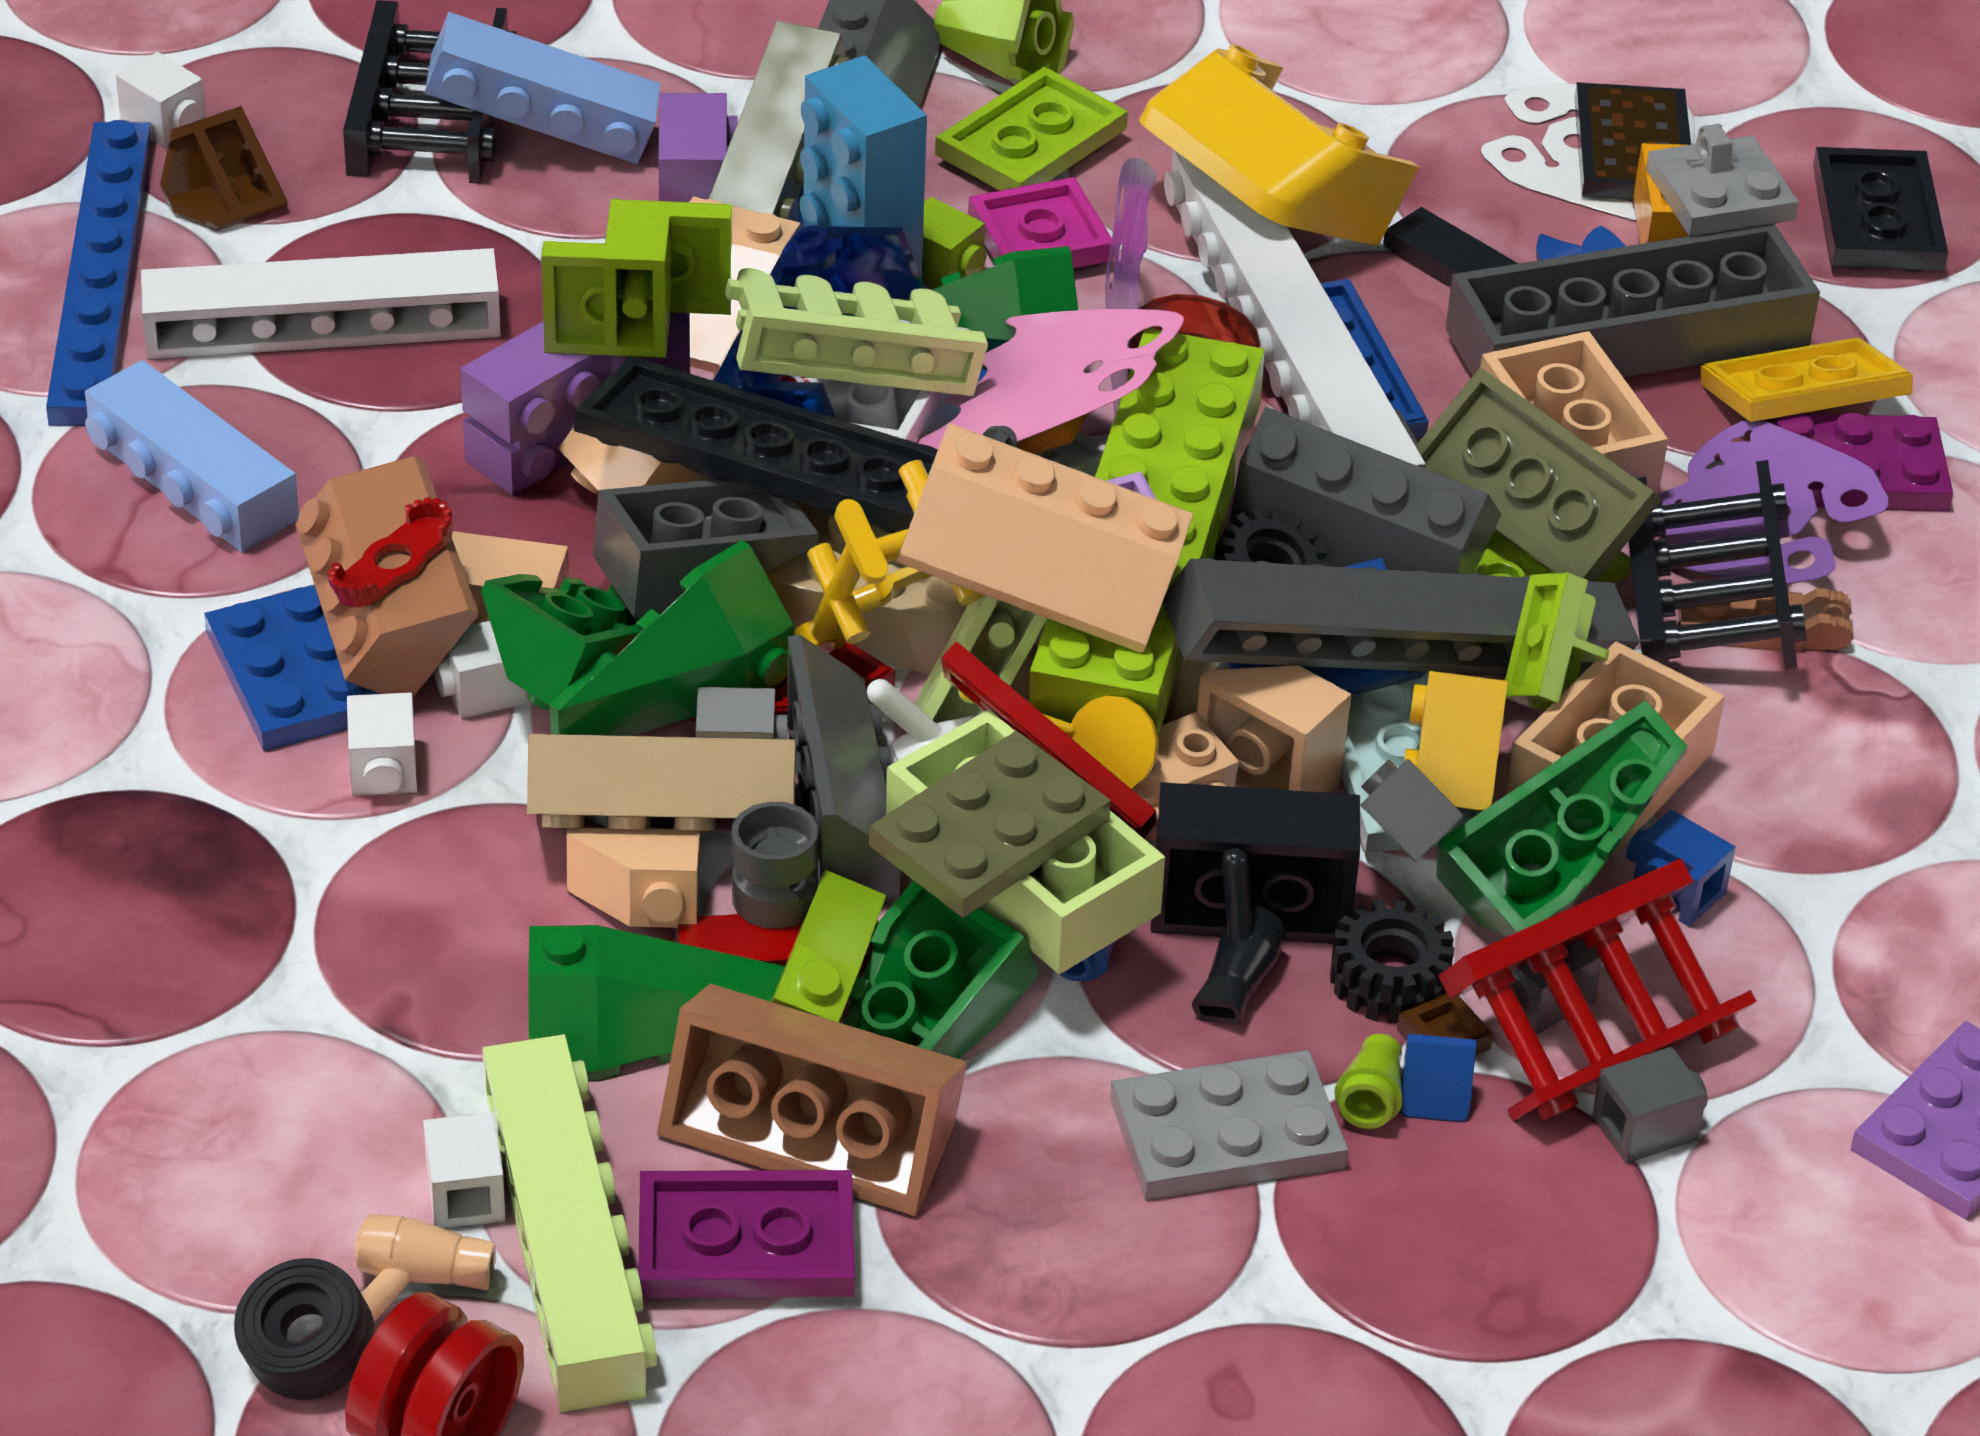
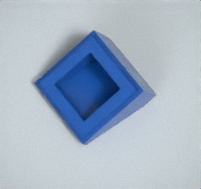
[1400,1034,1476,1122]

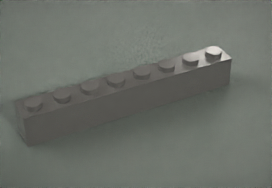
[1163,558,1640,678]

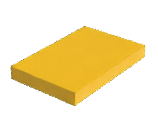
[1701,337,1913,422]

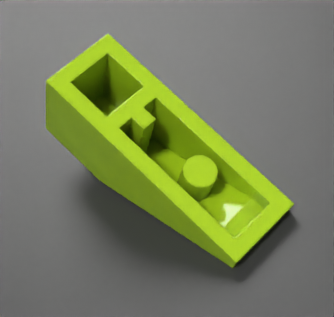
[771,870,886,1023]

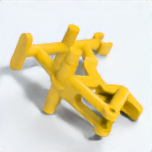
[794,460,983,650]

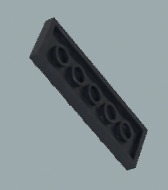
[574,356,938,533]

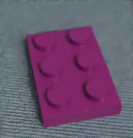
[1764,413,1953,512]
[638,1170,855,1298]

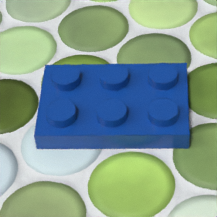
[204,585,379,751]

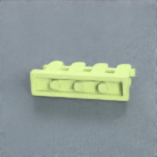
[725,268,988,396]

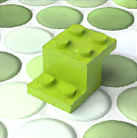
[541,199,732,358]

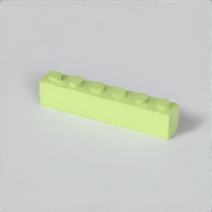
[483,1034,657,1413]

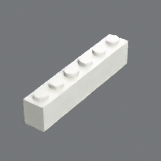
[141,248,501,360]

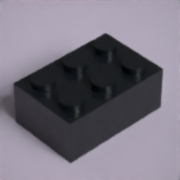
[1150,782,1360,944]

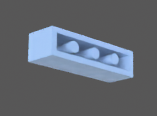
[425,12,660,164]
[85,360,299,553]

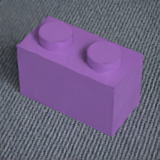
[658,93,738,202]

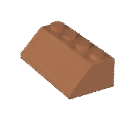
[295,456,479,698]
[657,983,967,1216]

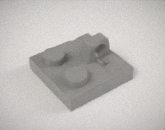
[1646,124,1799,237]

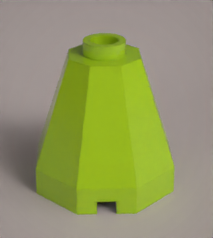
[934,0,1074,84]

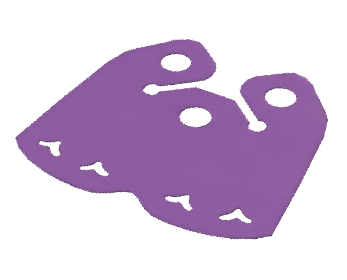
[1658,420,1889,584]

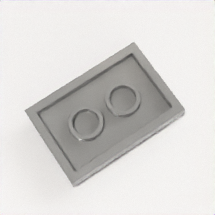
[1110,1050,1348,1201]

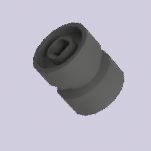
[732,802,818,929]

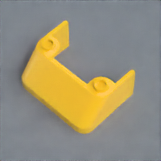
[1139,44,1419,246]

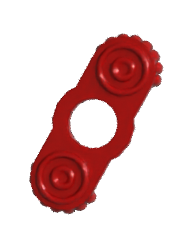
[328,497,453,607]

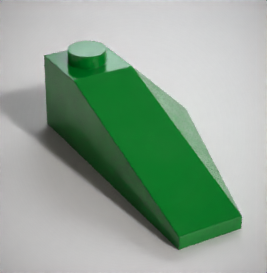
[1436,700,1687,937]
[843,880,1039,1059]

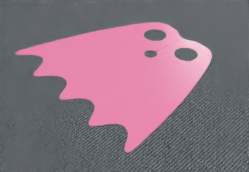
[918,309,1184,449]

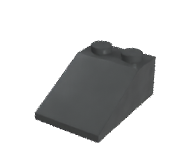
[593,479,819,618]

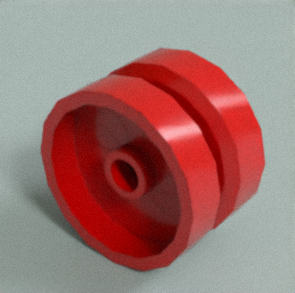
[345,1292,524,1436]

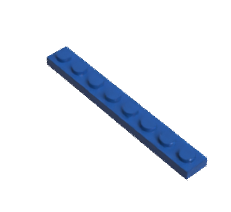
[46,120,152,426]

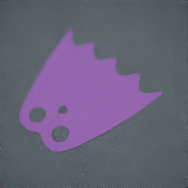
[1105,158,1156,418]

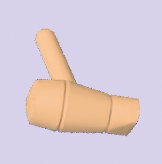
[354,1214,496,1322]

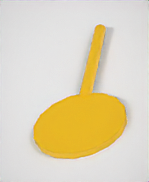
[960,691,1159,789]

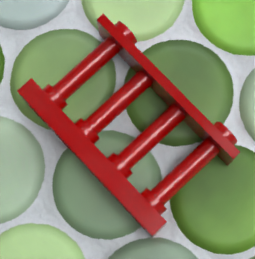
[1438,858,1757,1122]

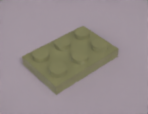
[869,731,1111,918]

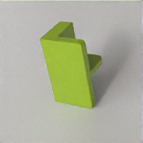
[1505,572,1610,712]

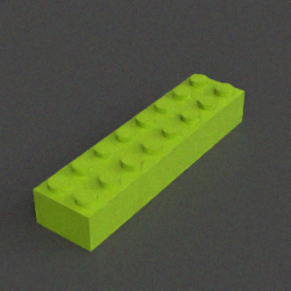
[1029,328,1265,737]

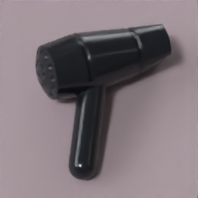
[1192,848,1286,1025]

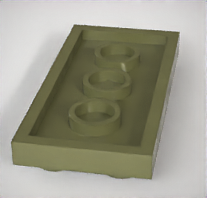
[1416,367,1662,582]

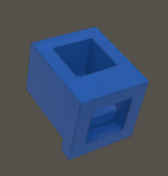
[1626,809,1736,927]

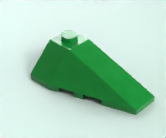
[842,246,1078,370]
[550,540,794,736]
[481,574,642,711]
[528,925,785,1081]

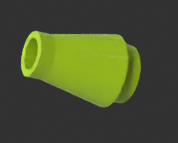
[1334,1034,1403,1129]

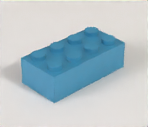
[800,55,927,297]

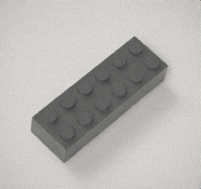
[1445,224,1820,377]

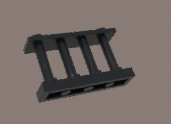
[343,0,517,184]
[1629,460,1807,669]

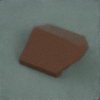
[160,106,288,231]

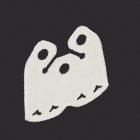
[1481,83,1695,221]

